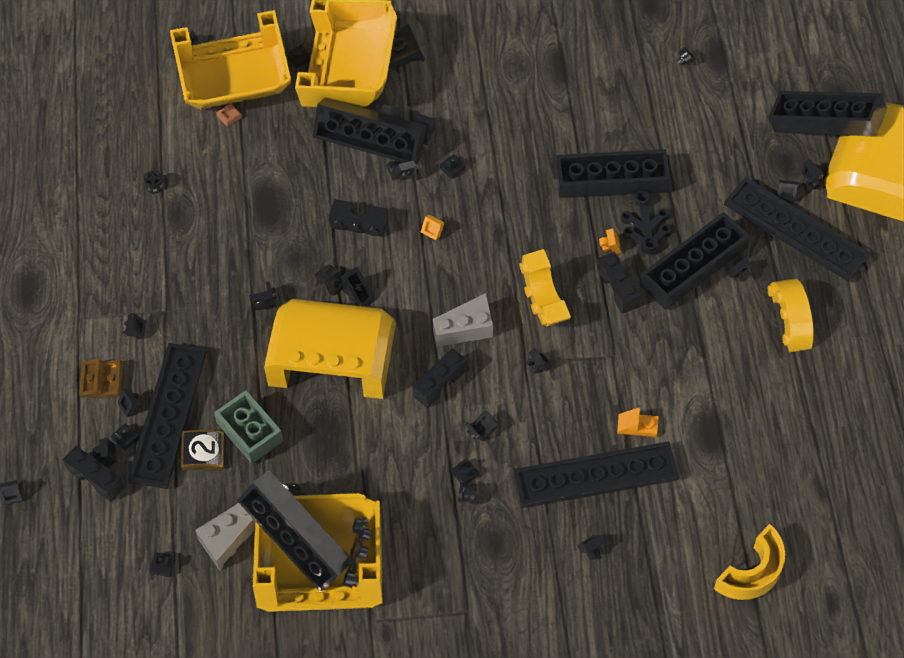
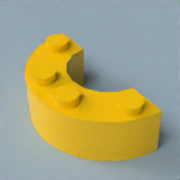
[519,249,571,326]
[767,278,813,352]
[714,524,785,600]

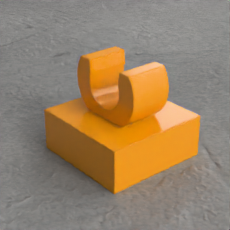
[421,214,444,240]
[599,228,621,254]

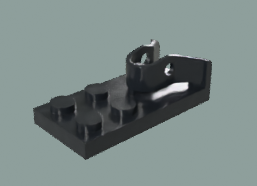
[389,24,425,69]

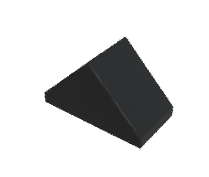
[341,266,375,306]

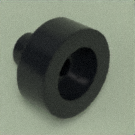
[677,47,696,65]

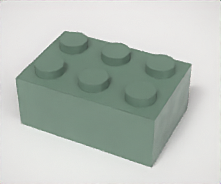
[214,390,283,464]

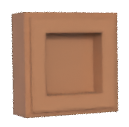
[216,103,242,127]

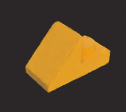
[617,408,659,437]

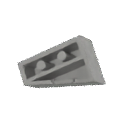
[433,293,493,347]
[195,503,255,570]

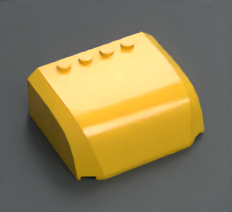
[295,0,397,107]
[170,10,291,109]
[824,102,904,222]
[264,299,396,399]
[253,493,382,612]

